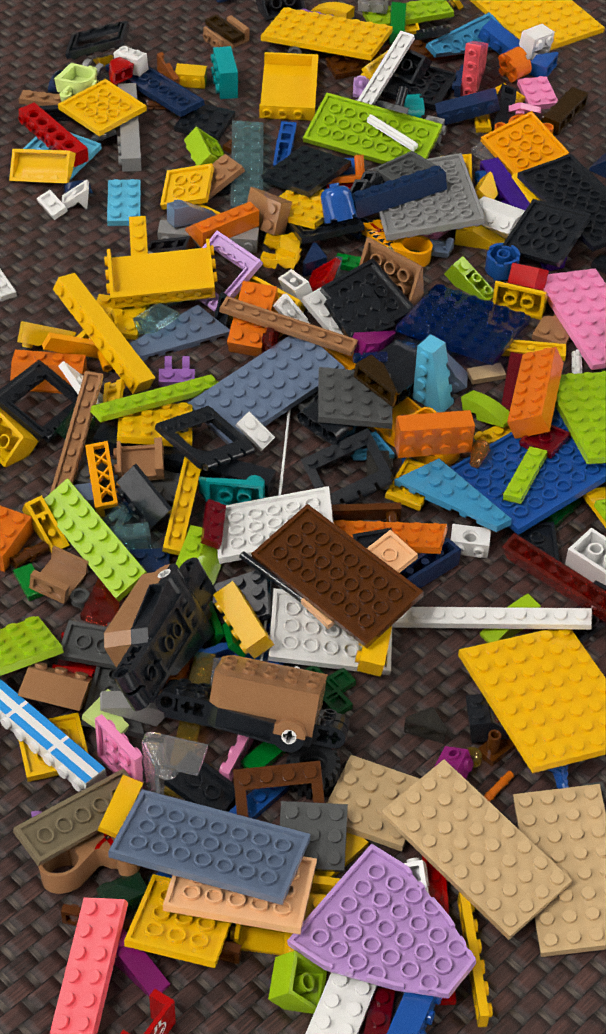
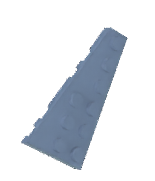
[129,305,230,361]

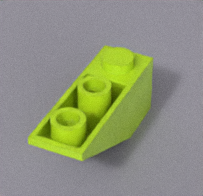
[444,256,494,303]

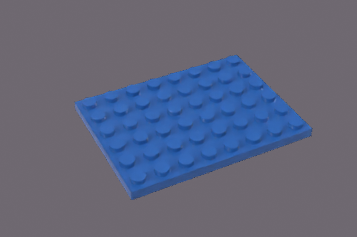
[450,407,606,535]

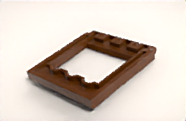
[233,761,325,818]

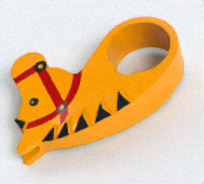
[361,219,433,267]

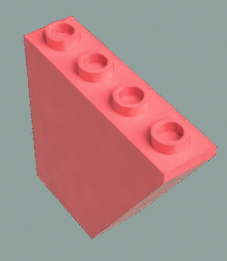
[461,41,488,96]

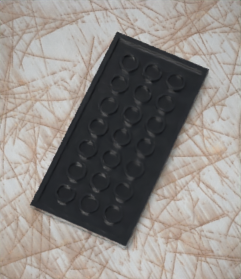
[517,154,606,252]

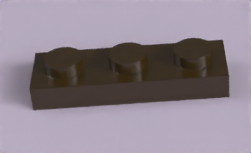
[205,14,244,44]

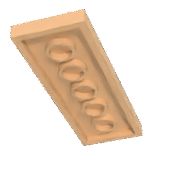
[301,530,418,629]

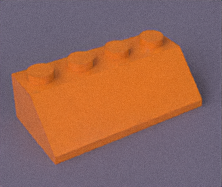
[185,202,259,248]
[10,349,87,394]

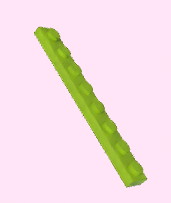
[90,374,218,422]

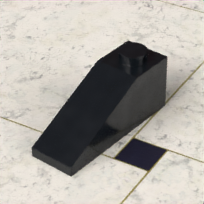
[148,236,199,253]

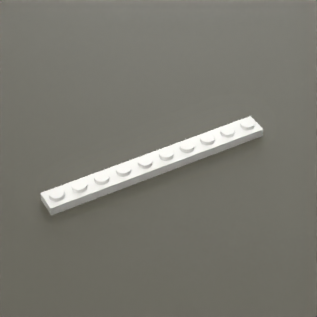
[392,607,592,630]

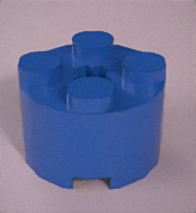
[485,243,520,282]

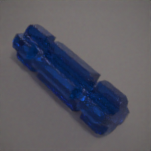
[352,351,388,364]

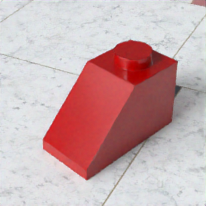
[109,57,134,85]

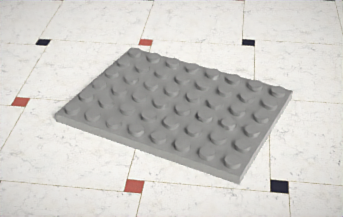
[367,153,486,241]

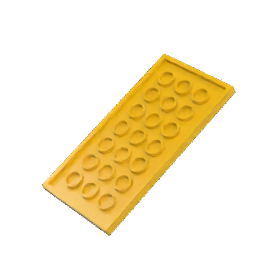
[261,7,393,61]

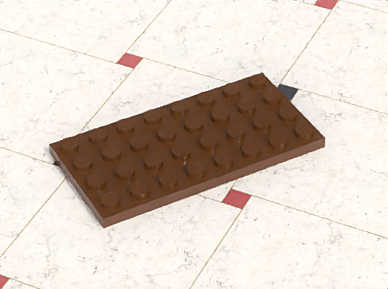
[251,504,424,648]

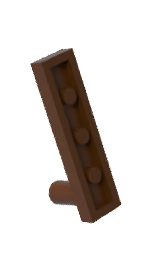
[332,502,402,522]
[476,730,516,767]

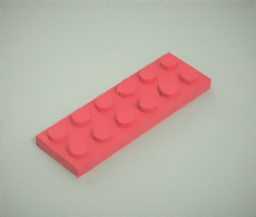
[50,897,128,1034]

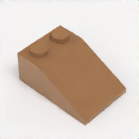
[247,187,292,235]

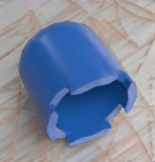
[321,183,357,223]

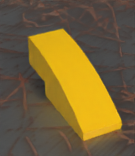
[311,2,355,19]

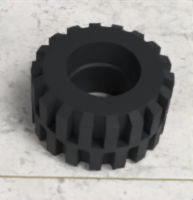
[286,744,340,799]

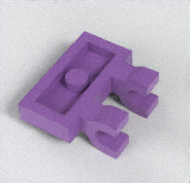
[158,356,195,387]

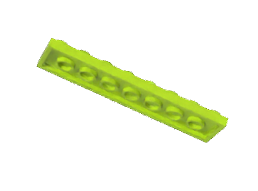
[44,478,147,601]

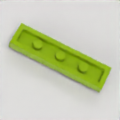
[503,447,547,504]

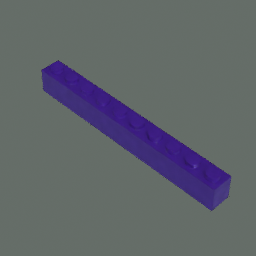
[479,157,567,271]

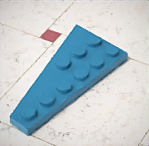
[426,12,502,57]
[394,459,512,532]

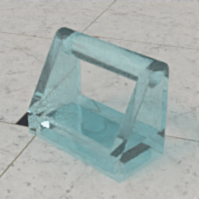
[133,303,180,335]

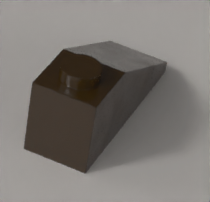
[353,355,397,407]

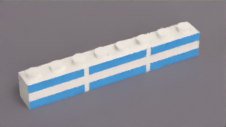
[0,679,106,791]

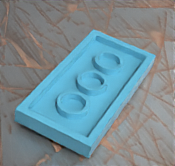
[107,179,141,226]

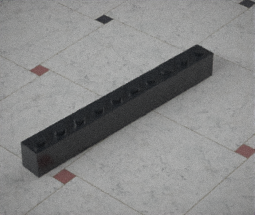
[93,423,276,498]

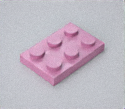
[517,76,558,109]

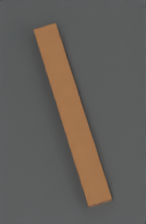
[219,296,358,356]
[50,371,104,493]

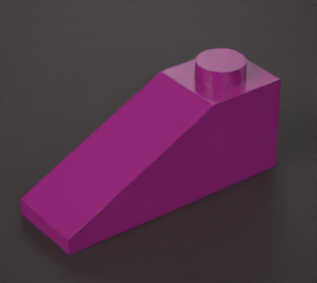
[352,331,396,359]
[114,928,170,997]

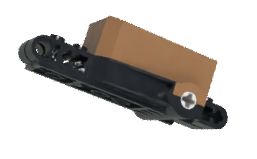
[104,558,216,711]
[155,655,350,752]

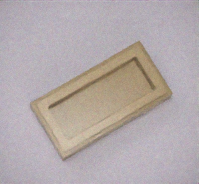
[467,363,506,385]

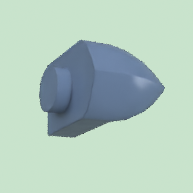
[430,237,454,258]

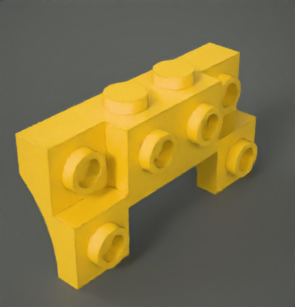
[260,232,302,269]

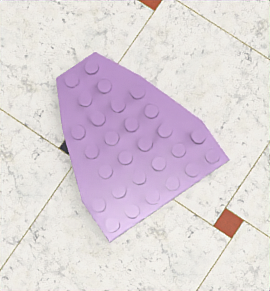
[287,844,476,999]

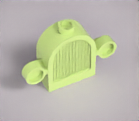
[54,63,99,101]

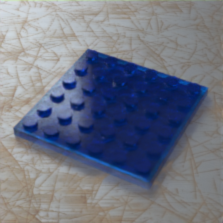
[395,284,531,365]

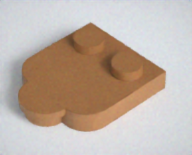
[531,315,571,346]

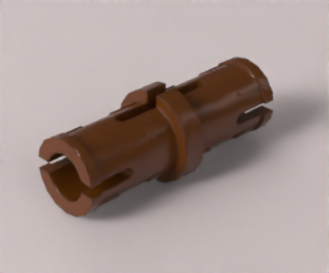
[10,540,50,569]

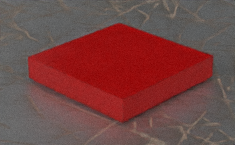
[309,257,341,291]

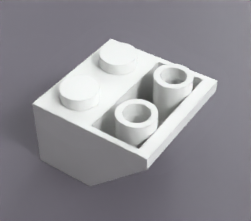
[519,24,555,60]

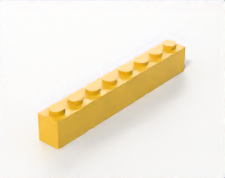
[53,273,155,394]

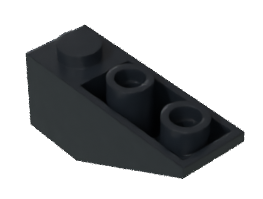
[493,84,517,126]

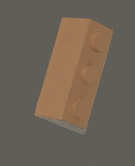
[18,662,93,711]

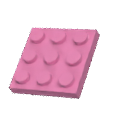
[95,714,144,790]

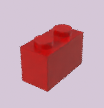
[508,263,549,291]

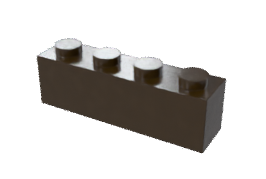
[541,87,588,135]

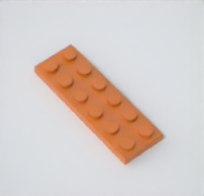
[334,520,447,554]

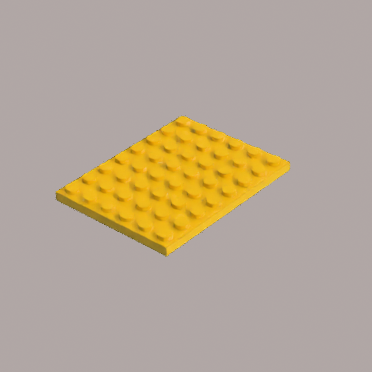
[469,0,605,50]
[458,629,606,773]

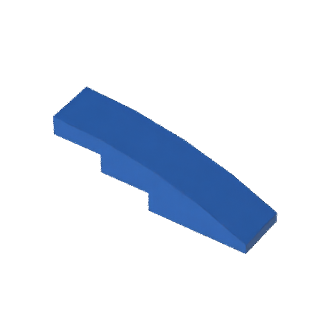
[273,121,297,167]

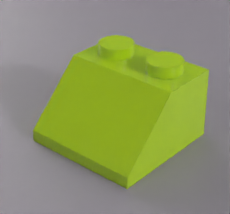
[268,950,327,1014]

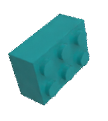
[211,46,238,99]

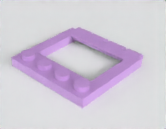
[198,231,263,312]

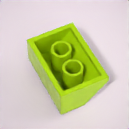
[184,126,224,166]
[176,525,223,584]

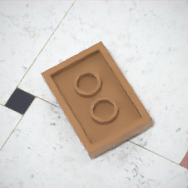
[208,154,245,200]

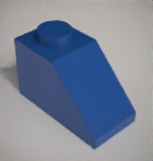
[529,52,559,77]

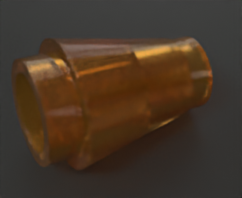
[469,440,490,468]

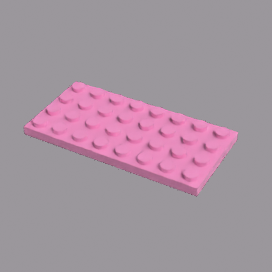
[540,268,606,370]

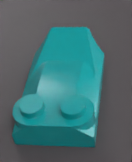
[199,475,265,505]

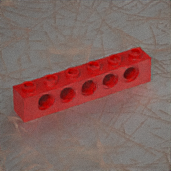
[18,102,89,167]

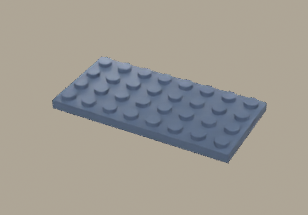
[188,336,345,444]
[108,789,310,905]

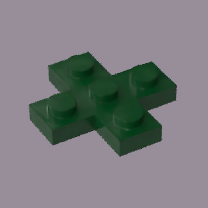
[304,666,356,714]

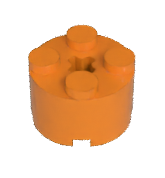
[498,46,532,83]

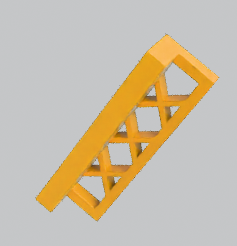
[85,441,119,517]

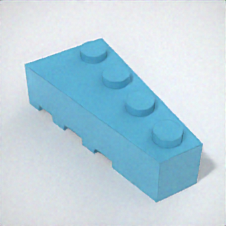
[413,334,454,412]

